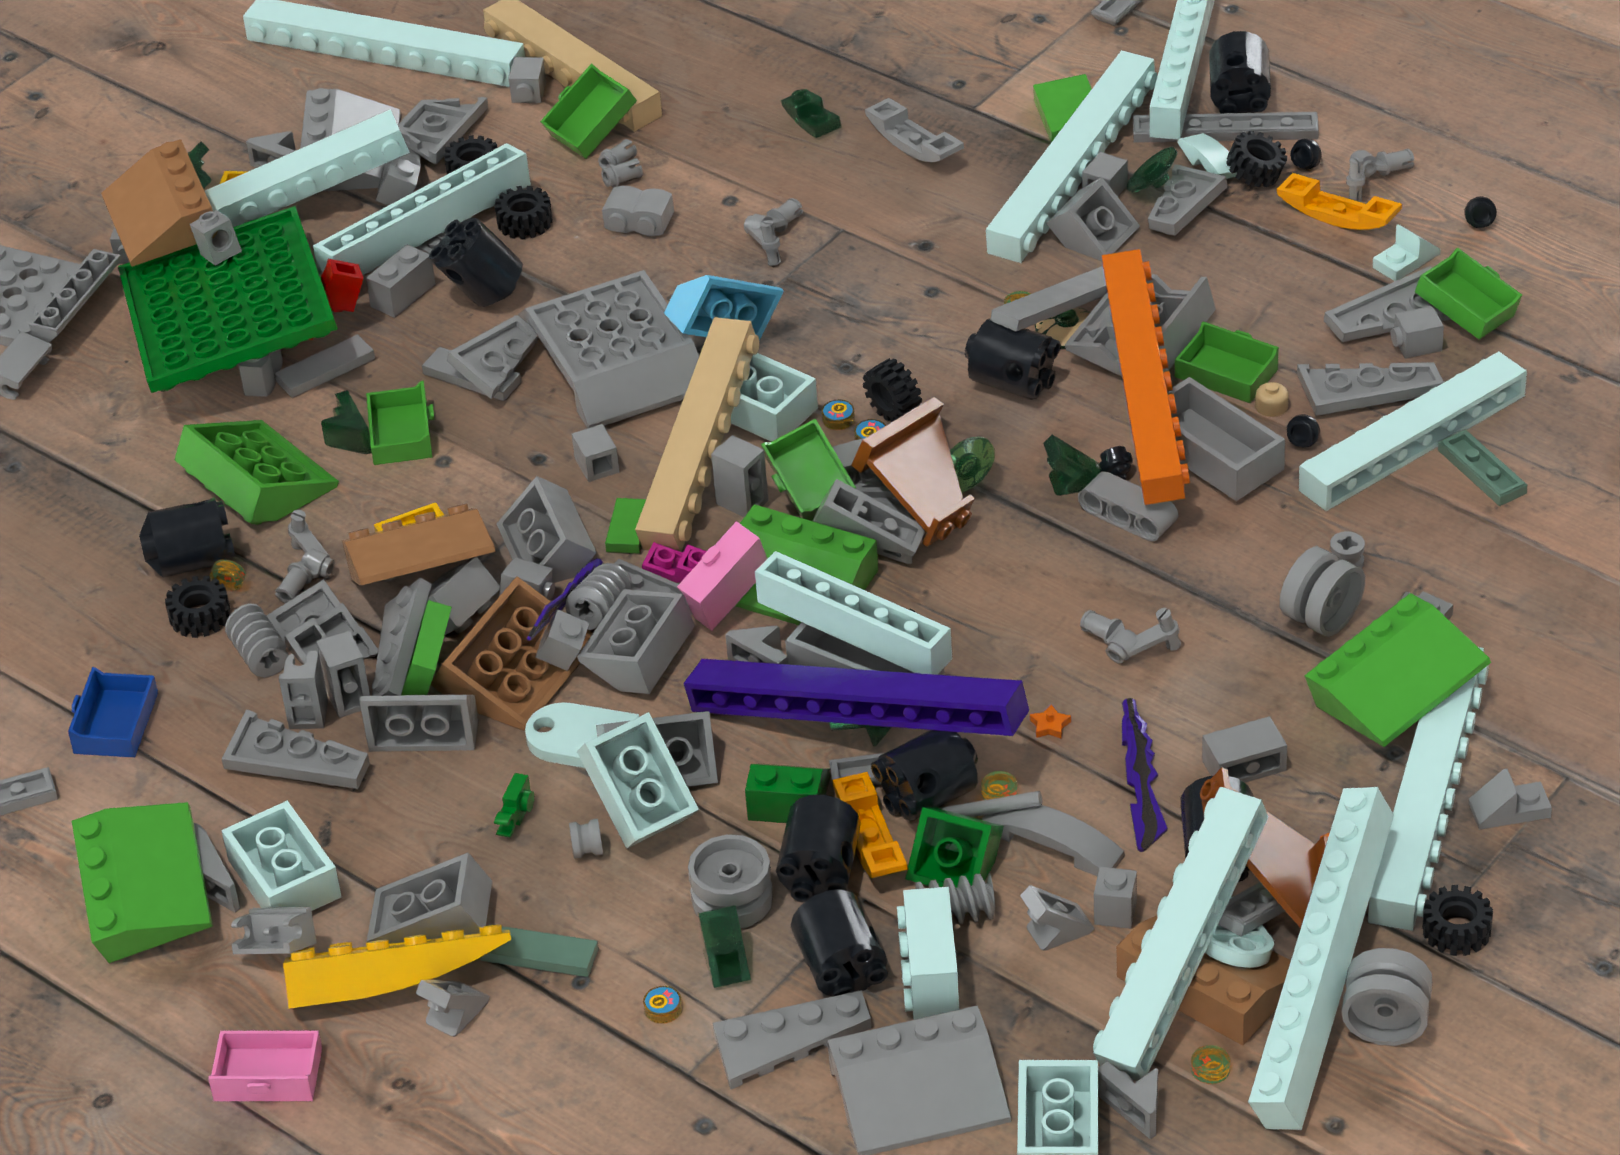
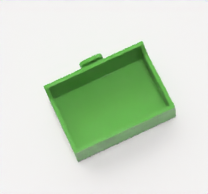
[540,63,637,159]
[1033,74,1092,142]
[1415,248,1522,340]
[1175,321,1279,403]
[366,381,435,465]
[761,419,856,521]
[401,600,452,695]

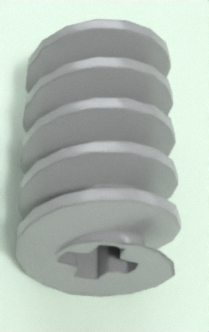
[565,563,633,630]
[225,603,289,678]
[915,872,995,924]

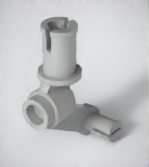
[1346,149,1414,202]
[744,198,803,266]
[275,509,335,603]
[1080,608,1181,664]

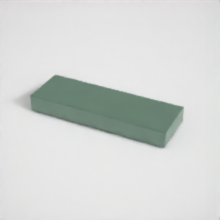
[1438,429,1528,506]
[480,924,599,977]

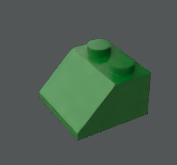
[745,763,831,823]
[905,807,1004,887]

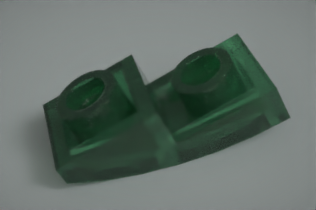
[781,89,842,138]

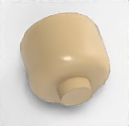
[1255,382,1289,417]

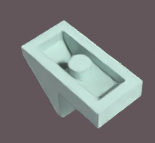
[1373,224,1441,281]

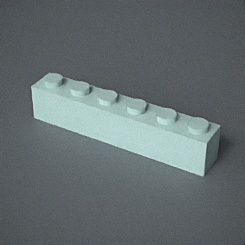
[755,551,952,675]

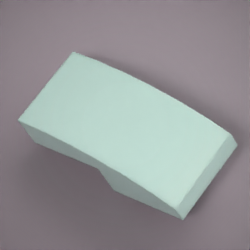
[1177,133,1237,179]

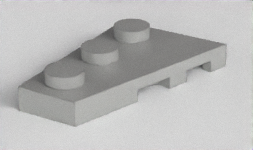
[1148,164,1228,235]
[447,315,539,399]

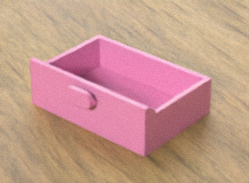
[677,521,768,631]
[208,1031,322,1101]

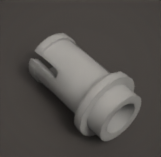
[598,139,637,169]
[601,158,643,188]

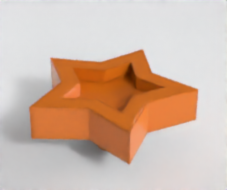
[1030,704,1071,739]

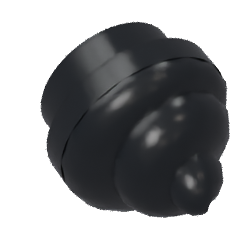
[1290,138,1322,170]
[1464,196,1497,228]
[1287,414,1320,448]
[1099,446,1133,480]

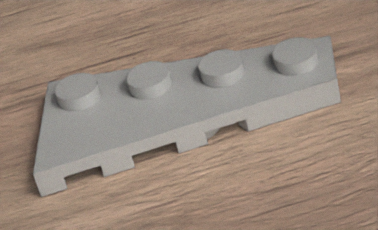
[1324,266,1450,342]
[1297,362,1444,416]
[372,578,432,696]
[222,709,370,789]
[713,990,871,1090]

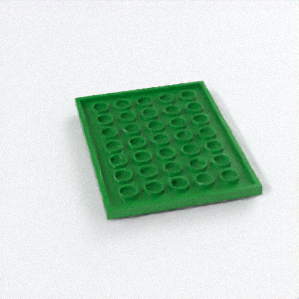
[118,206,338,393]

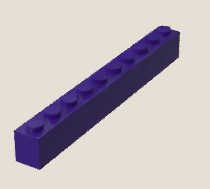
[684,659,1029,736]

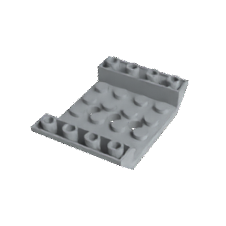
[0,245,122,346]
[518,270,699,428]

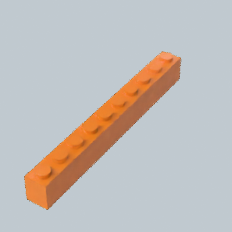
[1102,249,1190,505]

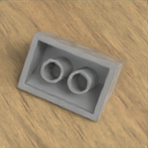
[497,476,597,583]
[577,589,695,694]
[360,695,479,752]
[596,711,718,787]

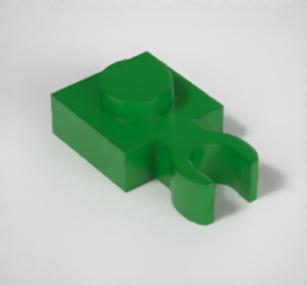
[494,773,535,838]

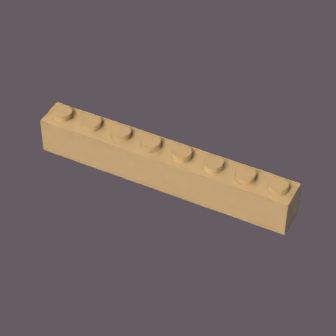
[483,0,662,132]
[635,317,759,552]

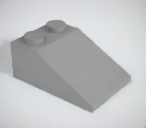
[367,853,492,944]

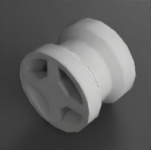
[1330,531,1365,568]
[569,819,603,859]

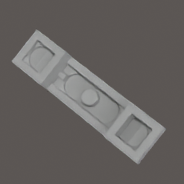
[865,98,964,162]
[981,805,1124,876]

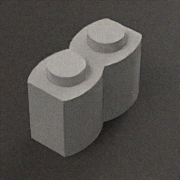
[602,186,674,236]
[238,349,283,397]

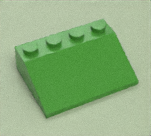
[174,420,339,525]
[735,504,878,625]
[1304,593,1491,747]
[71,802,213,963]

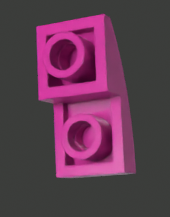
[642,542,707,583]

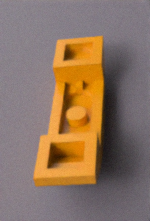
[1276,173,1402,230]
[833,772,908,878]

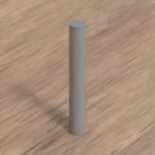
[939,791,1042,817]

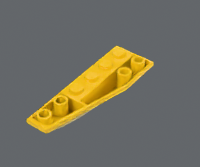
[283,924,511,1008]

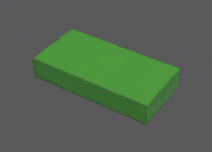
[605,498,646,554]

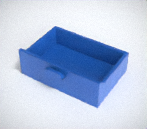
[68,667,158,758]

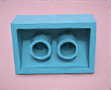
[664,275,784,340]

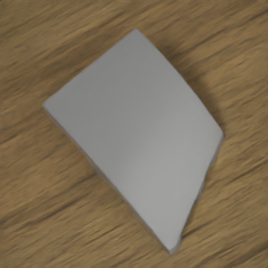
[267,579,378,664]

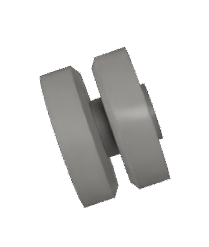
[1279,546,1365,637]
[688,834,773,930]
[1342,948,1433,1046]

